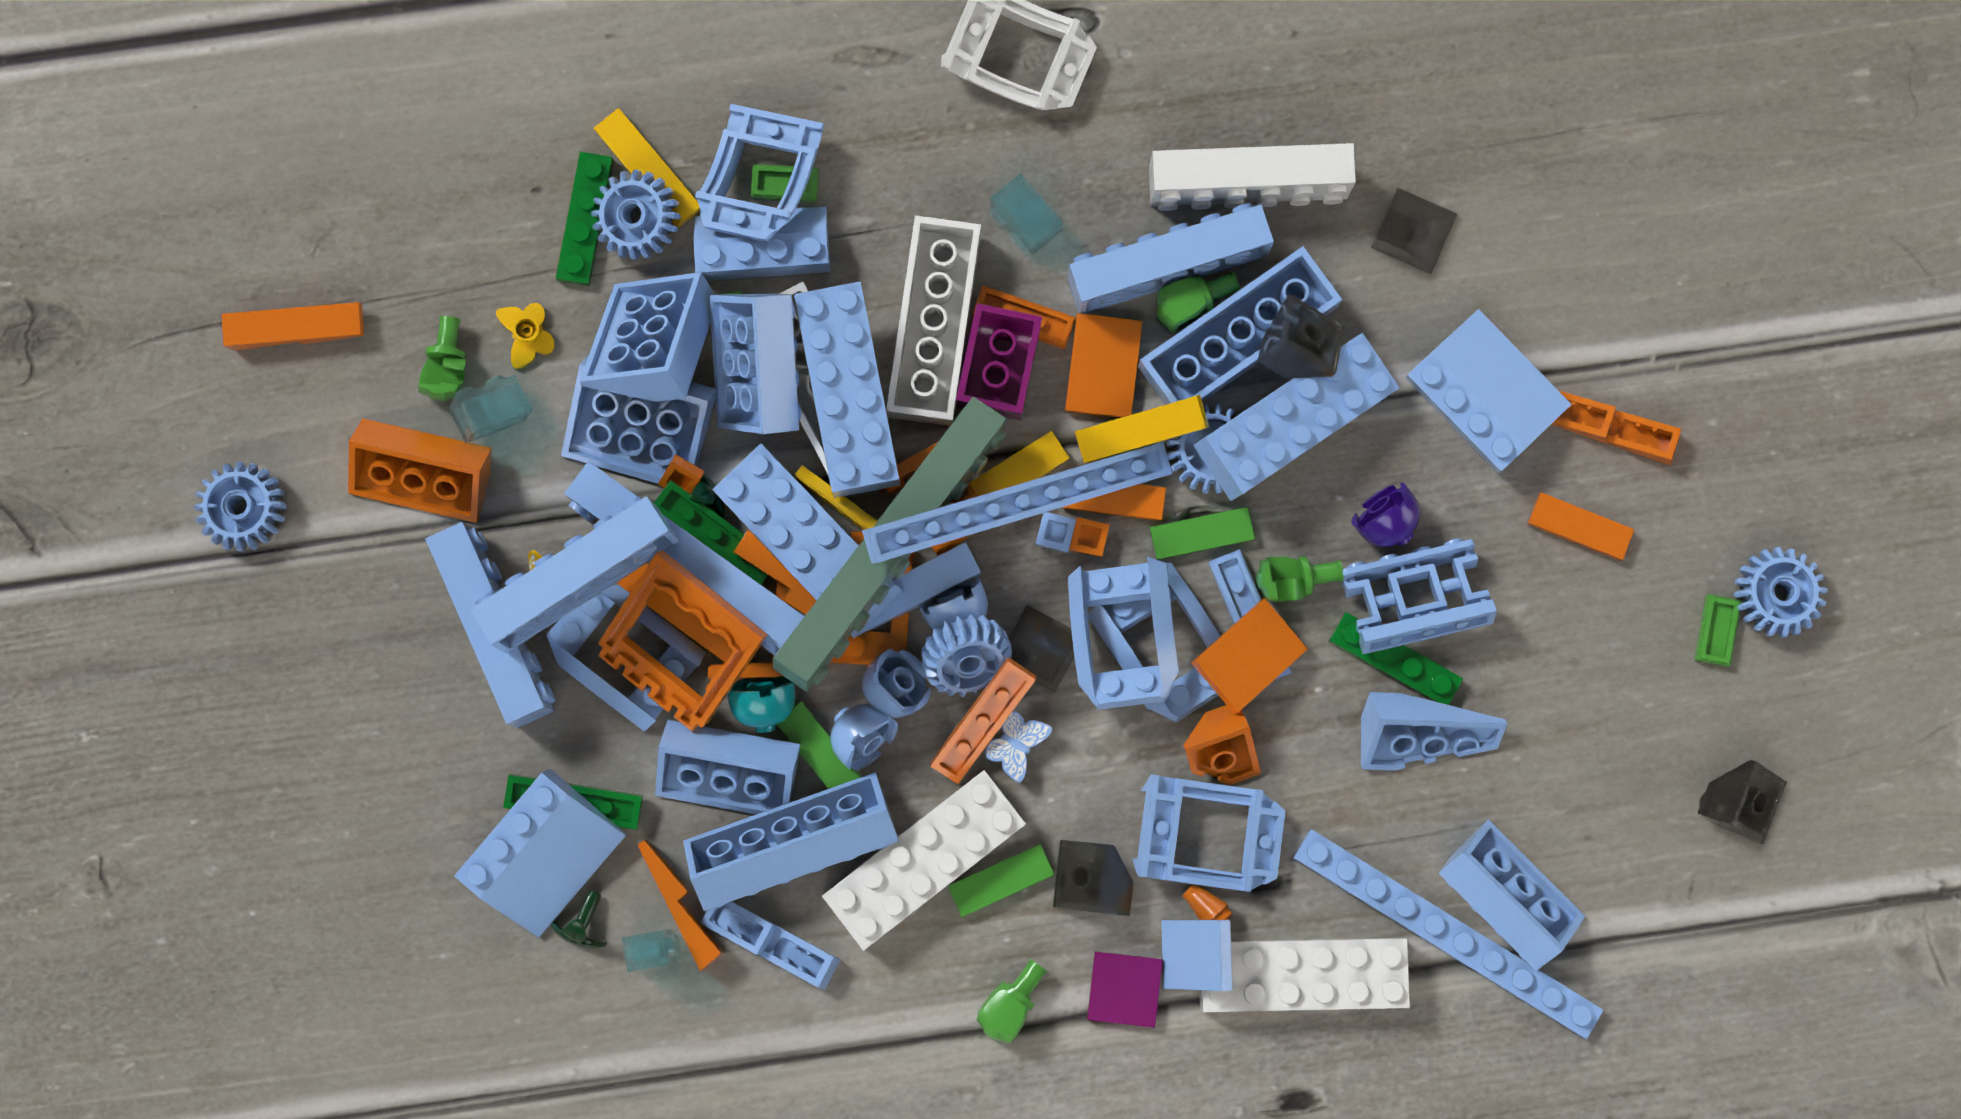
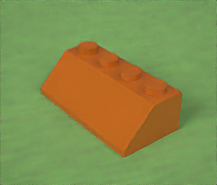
[348,418,492,523]

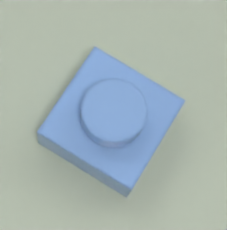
[1035,512,1076,553]

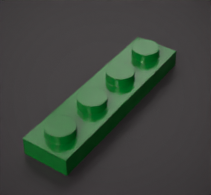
[556,151,614,286]
[654,480,779,585]
[1328,612,1463,705]
[503,774,644,830]

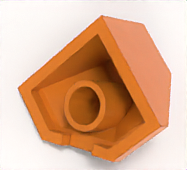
[1184,705,1261,785]

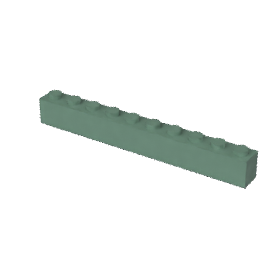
[773,397,1007,692]

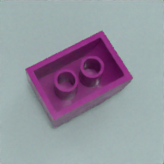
[956,303,1042,420]

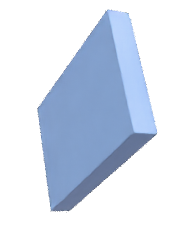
[1161,920,1233,991]

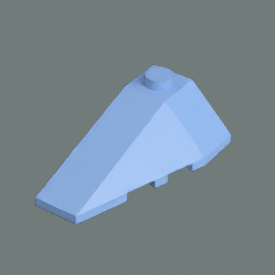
[1361,692,1507,770]

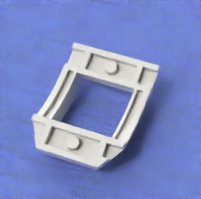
[941,0,1097,110]

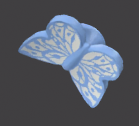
[985,711,1052,783]

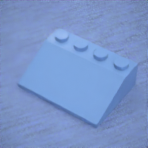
[579,272,715,402]
[709,294,801,434]
[1405,309,1572,474]
[561,355,717,484]
[454,769,627,938]

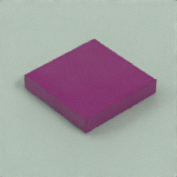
[1087,951,1163,1028]

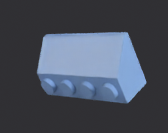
[693,206,831,281]
[655,720,800,815]
[1439,819,1585,971]

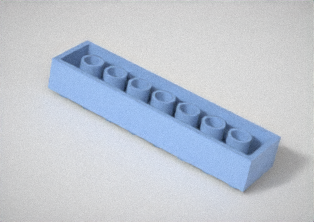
[564,461,805,656]

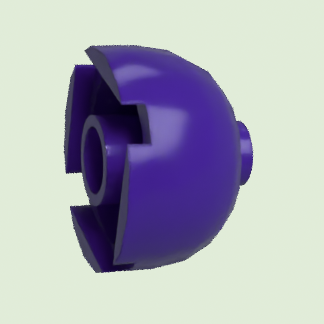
[1351,483,1421,547]

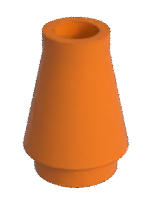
[1182,884,1233,920]

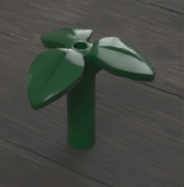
[689,474,725,519]
[551,890,607,949]

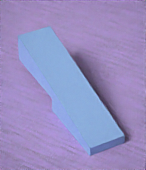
[858,542,981,636]
[700,901,841,990]

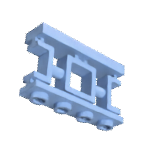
[1341,539,1497,654]

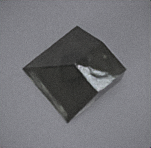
[1371,187,1458,274]
[1257,294,1345,378]
[1008,605,1074,696]
[1697,760,1787,844]
[1053,840,1134,916]

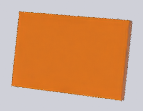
[1065,313,1143,419]
[1191,598,1308,714]

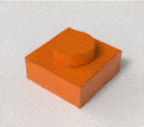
[658,454,705,495]
[1069,517,1110,558]

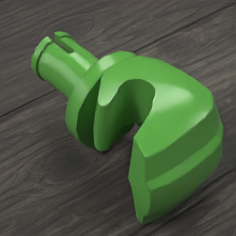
[1156,271,1240,332]
[418,316,466,401]
[1256,556,1344,602]
[976,959,1047,1044]

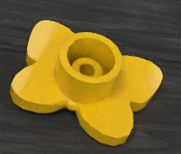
[496,303,555,370]

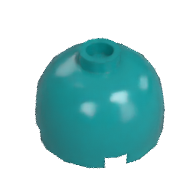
[728,677,795,733]

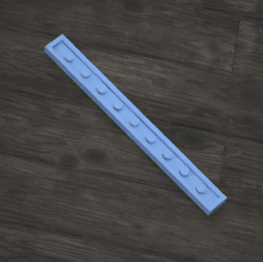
[862,442,1172,564]
[1293,829,1604,1039]

